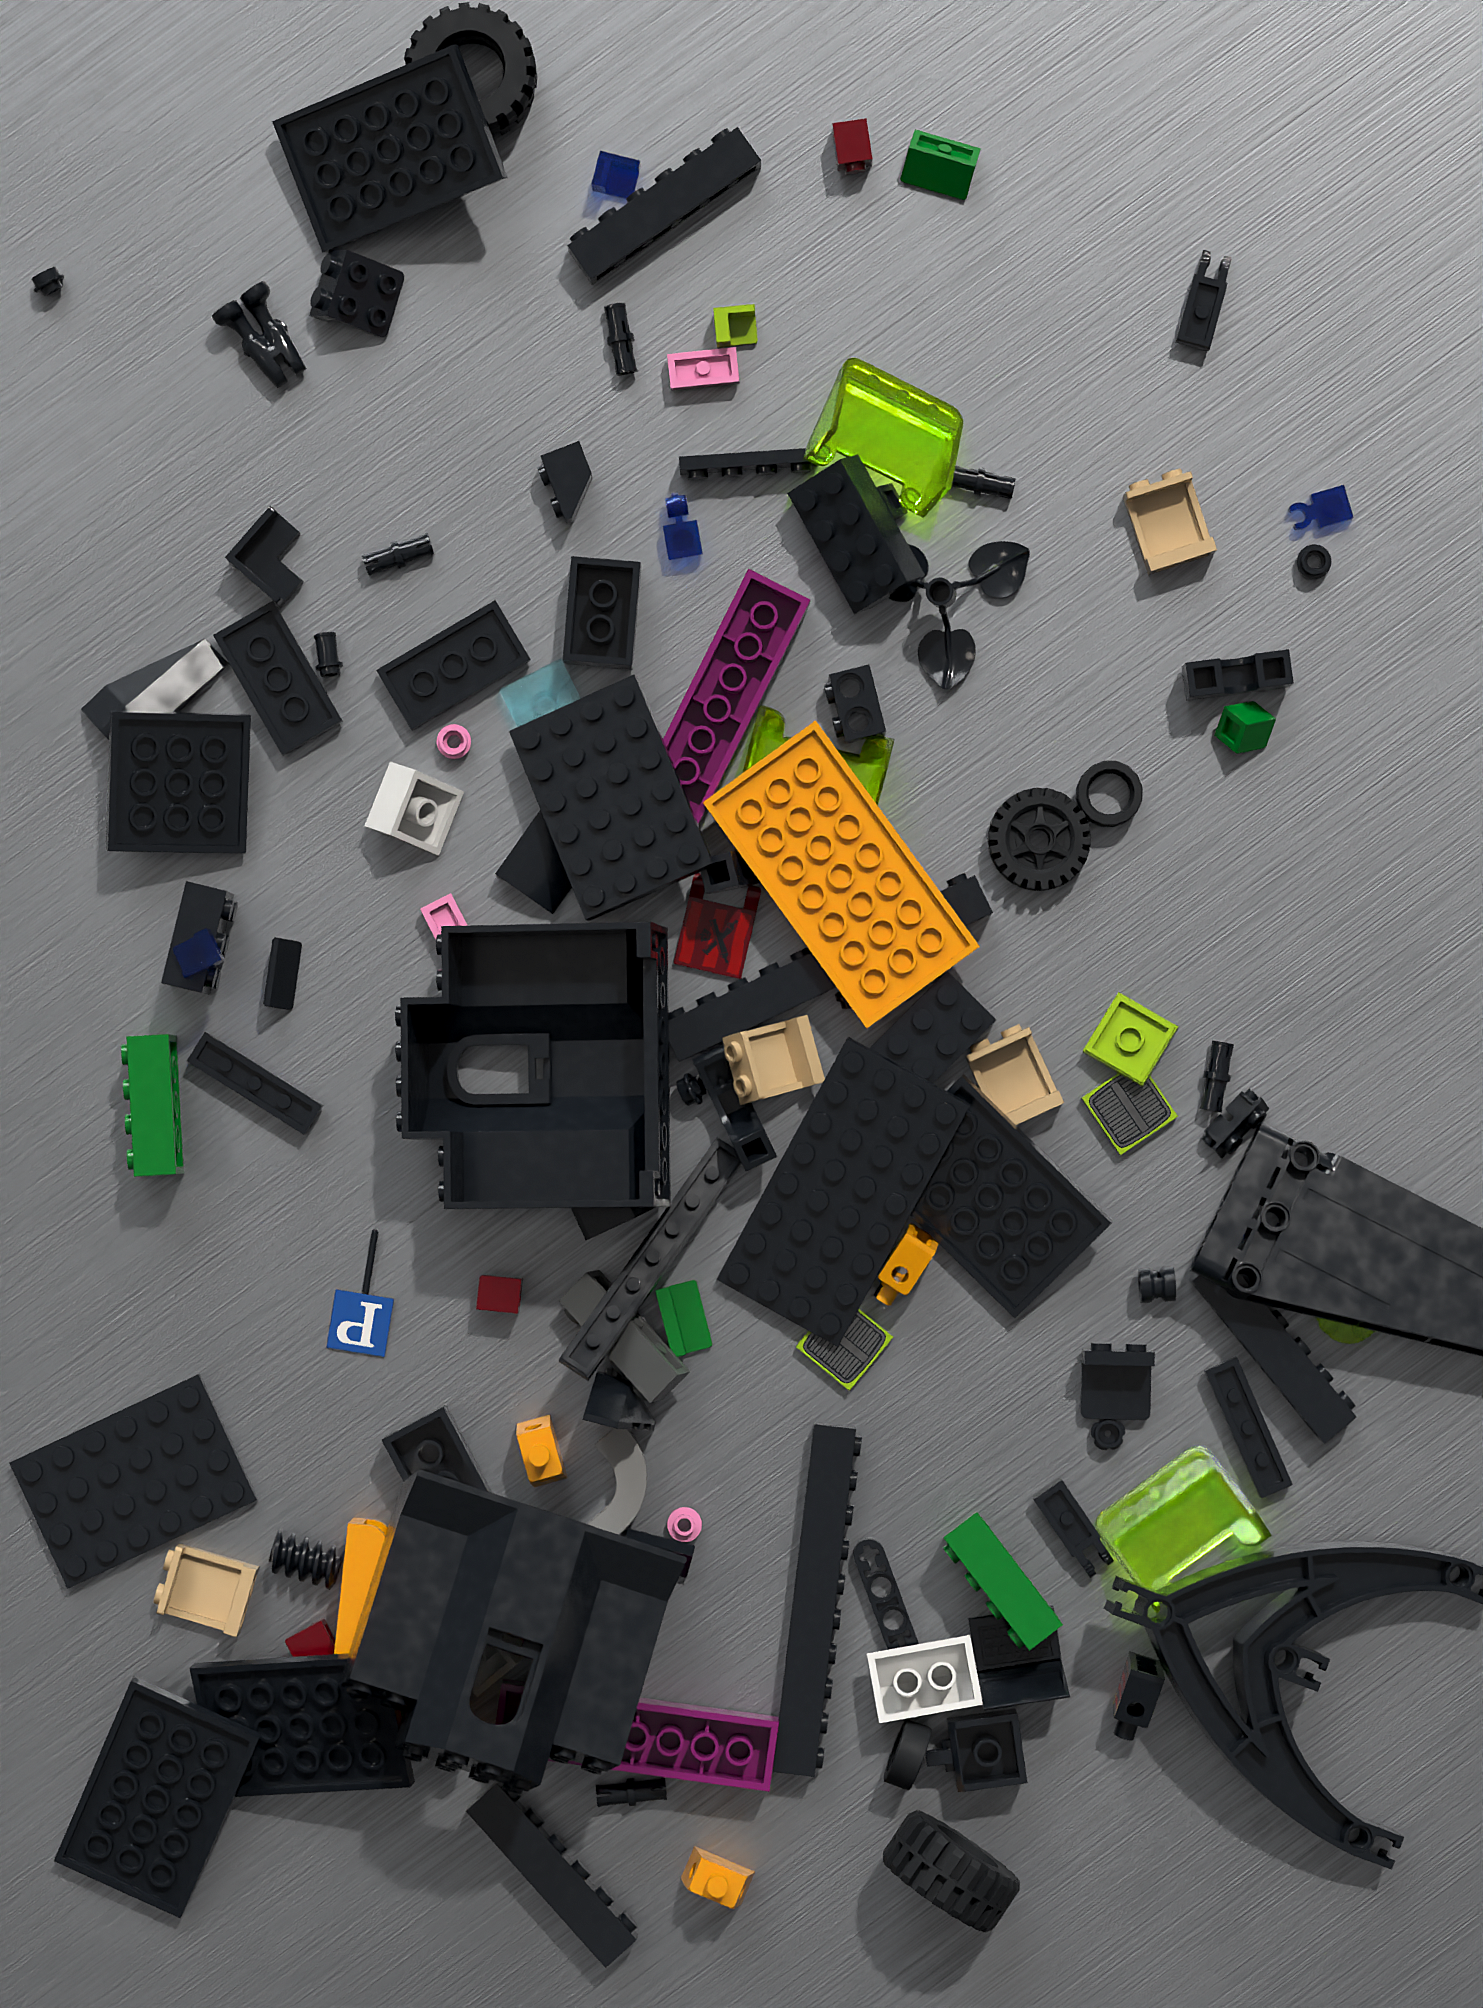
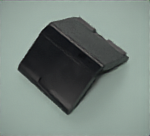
[968,1605,1070,1711]

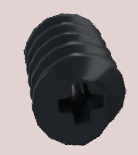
[269,1529,345,1590]

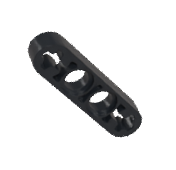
[853,1538,919,1650]

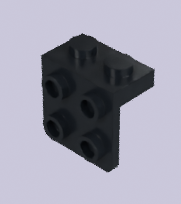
[309,250,404,337]
[1080,1343,1155,1420]

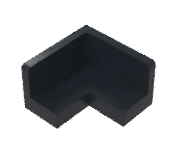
[225,506,303,607]

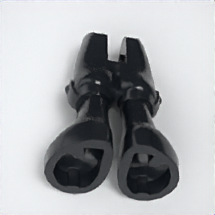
[212,281,307,388]

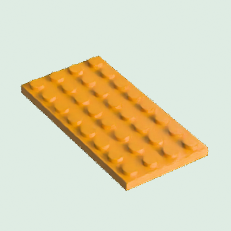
[703,720,980,1029]

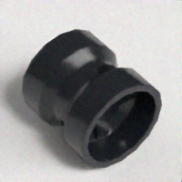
[1138,1266,1176,1303]

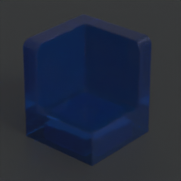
[591,151,641,199]
[173,928,225,980]

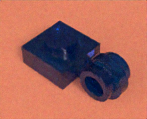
[663,492,703,561]

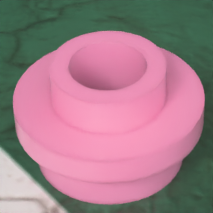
[436,724,471,759]
[667,1507,702,1542]

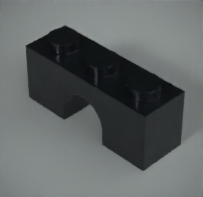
[1182,649,1294,701]

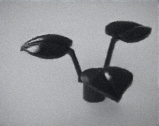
[889,541,1030,690]

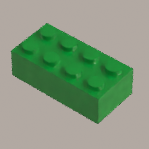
[121,1034,184,1177]
[942,1512,1063,1651]

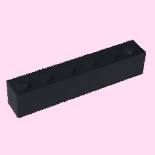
[567,127,761,285]
[1189,1265,1357,1444]
[466,1781,638,1968]

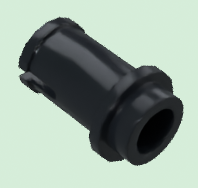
[314,632,343,677]

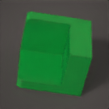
[1214,701,1276,754]

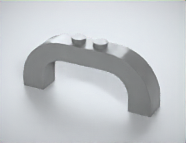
[587,1428,647,1535]

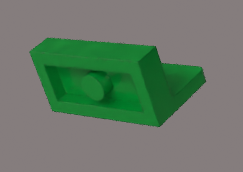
[900,129,981,200]
[655,1280,712,1357]

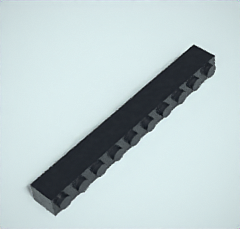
[669,873,993,1062]
[773,1422,862,1777]

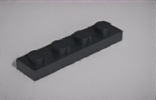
[679,447,818,480]
[187,1032,324,1135]
[1204,1356,1293,1499]

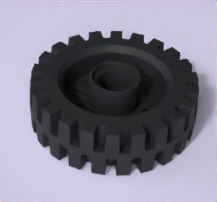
[988,788,1091,891]

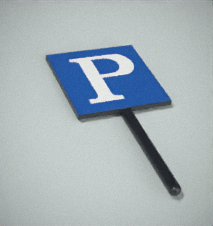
[327,1229,394,1357]

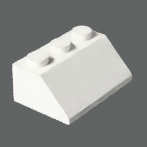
[867,1635,983,1724]

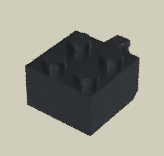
[925,1708,1028,1792]

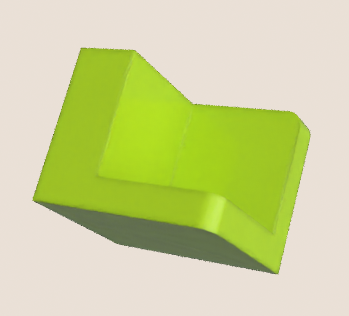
[713,304,758,348]

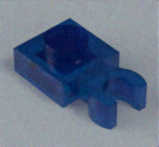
[1288,485,1354,530]

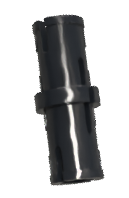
[604,303,638,376]
[944,463,1016,499]
[362,533,434,576]
[1200,1040,1234,1113]
[596,1777,667,1807]

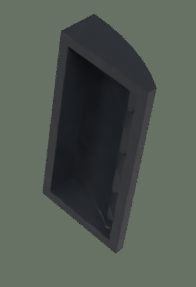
[495,810,572,914]

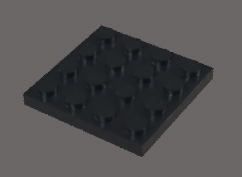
[106,711,251,854]

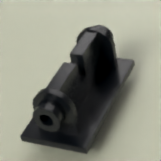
[1201,1089,1269,1159]

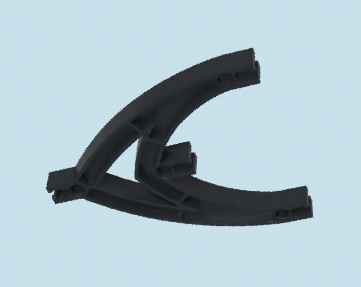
[1103,1541,1483,1870]

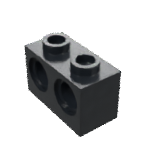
[824,664,886,744]

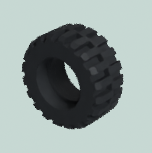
[404,2,537,135]
[883,1810,1020,1933]

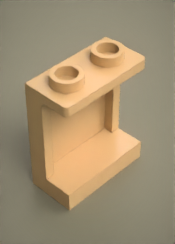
[1123,469,1217,575]
[722,1015,825,1105]
[965,1024,1064,1125]
[153,1544,260,1637]

